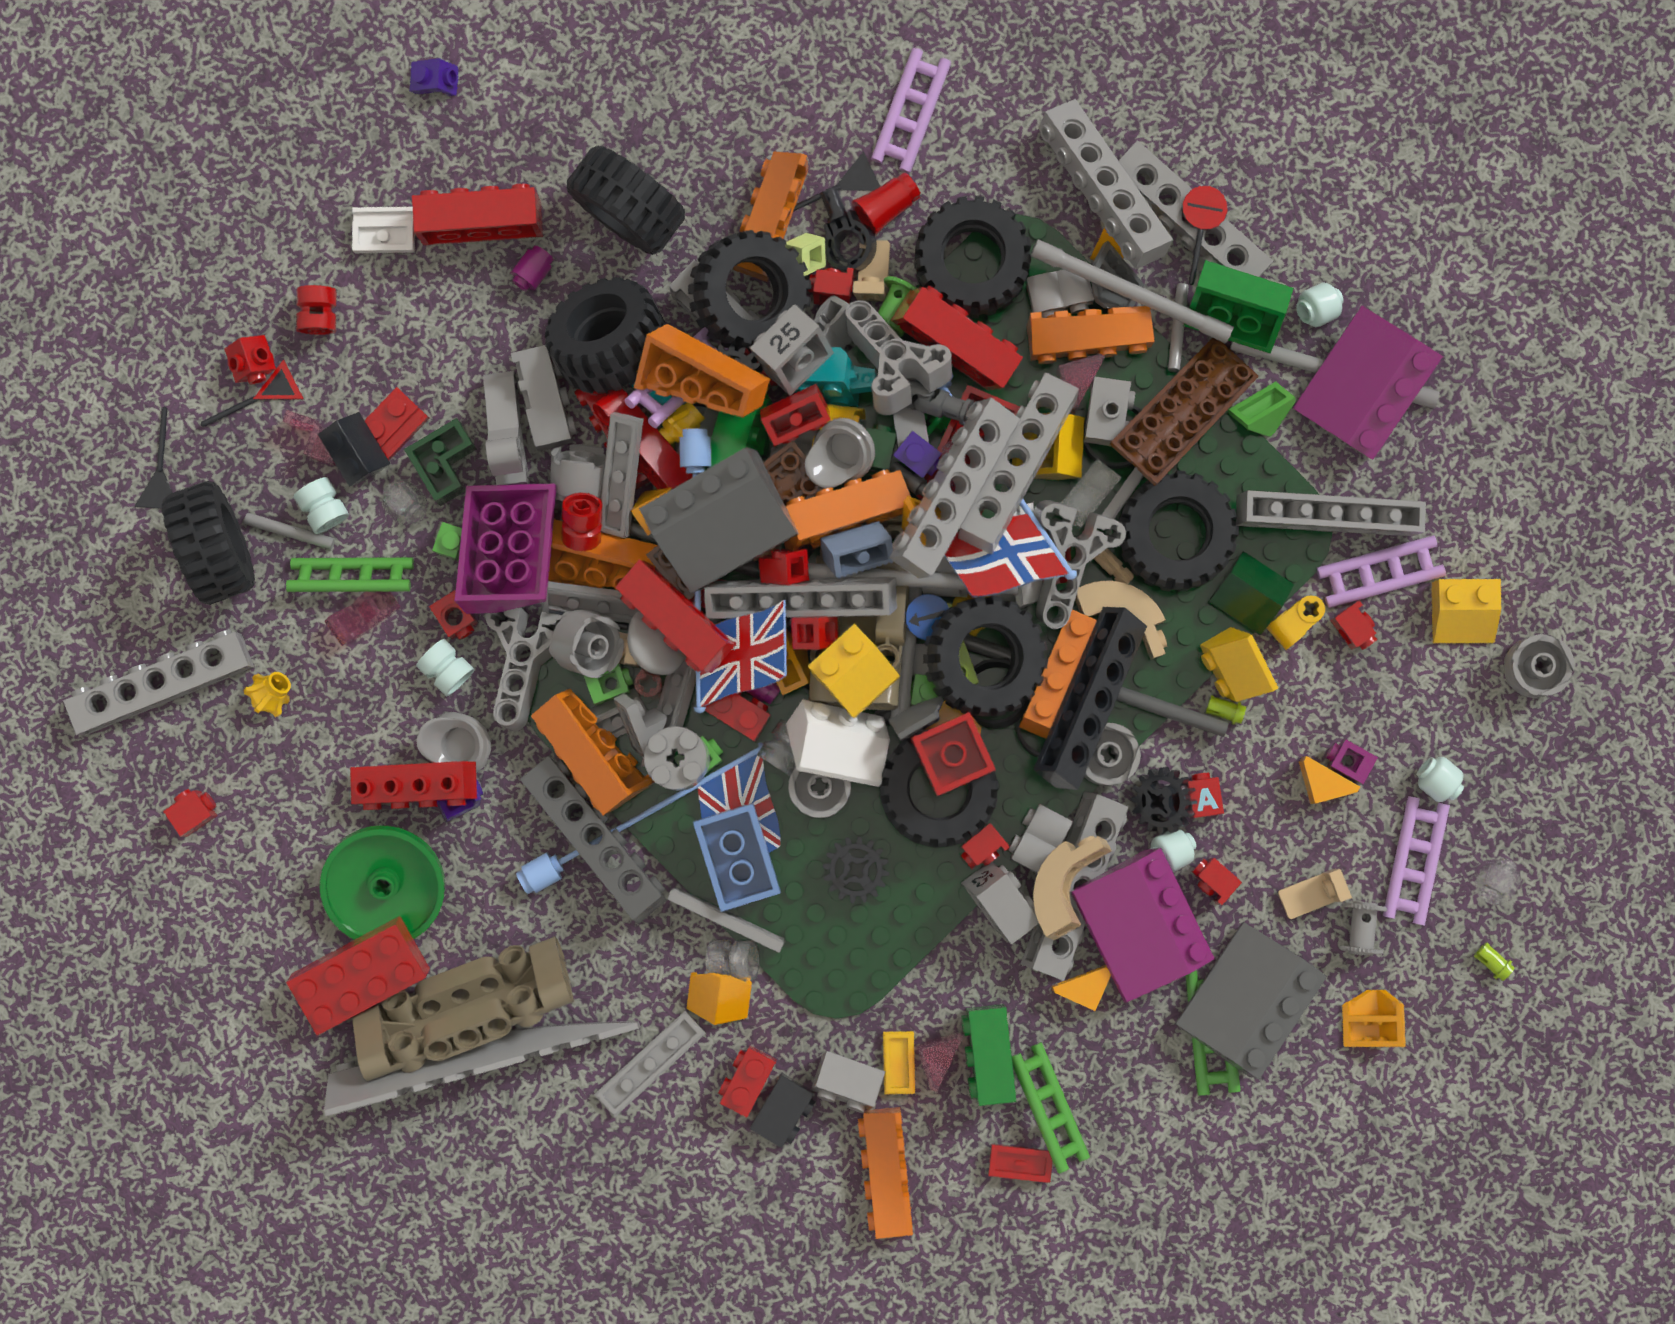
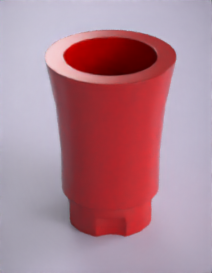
[851,173,921,236]

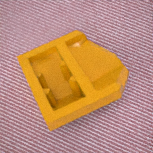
[687,972,752,1025]
[1342,990,1406,1047]

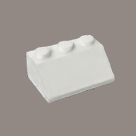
[786,699,890,787]

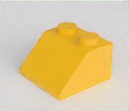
[1012,413,1085,480]
[1432,579,1501,643]
[808,624,900,719]
[1200,627,1278,702]

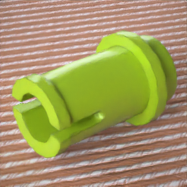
[1205,695,1246,725]
[1474,942,1515,981]

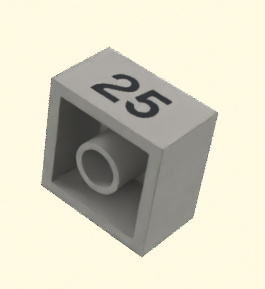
[750,304,834,396]
[961,862,1039,945]

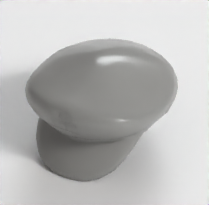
[805,418,875,488]
[627,611,685,675]
[417,712,491,773]

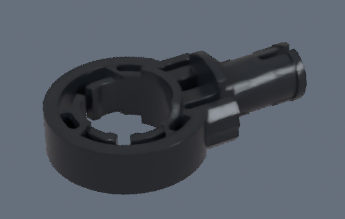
[820,187,877,272]

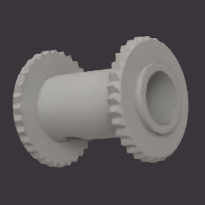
[1339,901,1387,956]

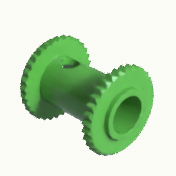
[878,276,917,337]

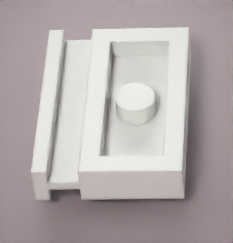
[352,207,415,253]

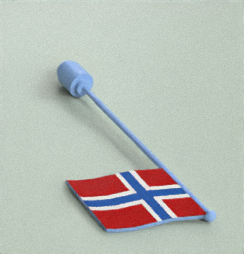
[938,374,1077,597]

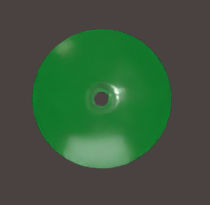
[320,826,445,940]

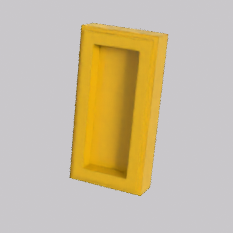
[883,1031,915,1094]

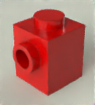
[163,789,217,837]

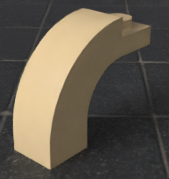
[1075,581,1167,660]
[1033,836,1112,940]

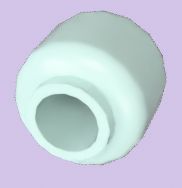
[1296,282,1343,327]
[1417,757,1464,802]
[1150,829,1196,873]

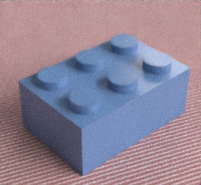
[693,803,781,912]

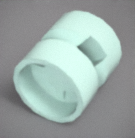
[293,477,350,534]
[416,639,475,697]

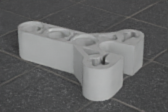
[845,300,952,415]
[483,371,530,485]
[1034,500,1126,629]
[486,608,562,731]

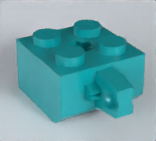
[793,347,877,406]

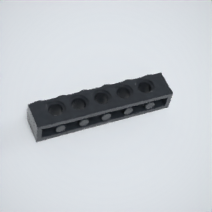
[1033,607,1147,790]

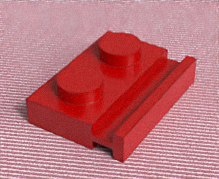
[364,387,430,460]

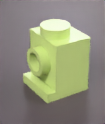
[785,233,826,276]

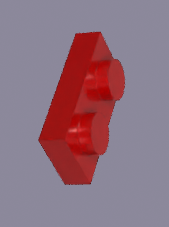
[988,1144,1053,1183]

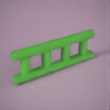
[286,557,414,592]
[1185,970,1241,1095]
[1012,1042,1090,1174]

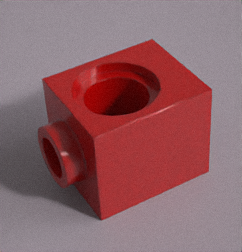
[429,590,478,640]

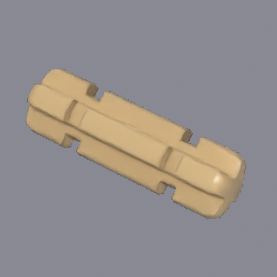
[1094,548,1134,584]

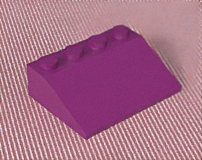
[1293,305,1443,460]
[455,484,556,614]
[1070,848,1215,1003]

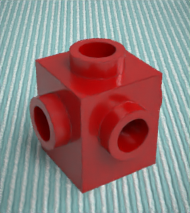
[224,335,276,385]

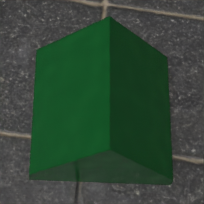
[1209,551,1294,635]

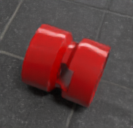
[296,285,337,335]
[561,493,603,551]

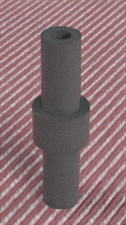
[890,462,938,507]

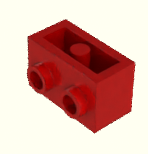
[761,383,831,446]
[704,692,771,742]
[718,1045,777,1118]

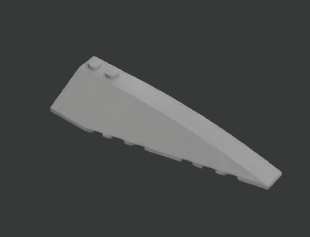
[324,1021,640,1116]

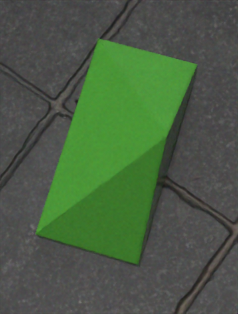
[1228,382,1296,437]

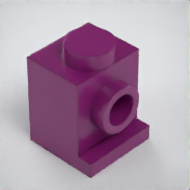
[1326,739,1378,785]

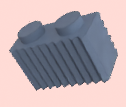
[820,521,894,579]

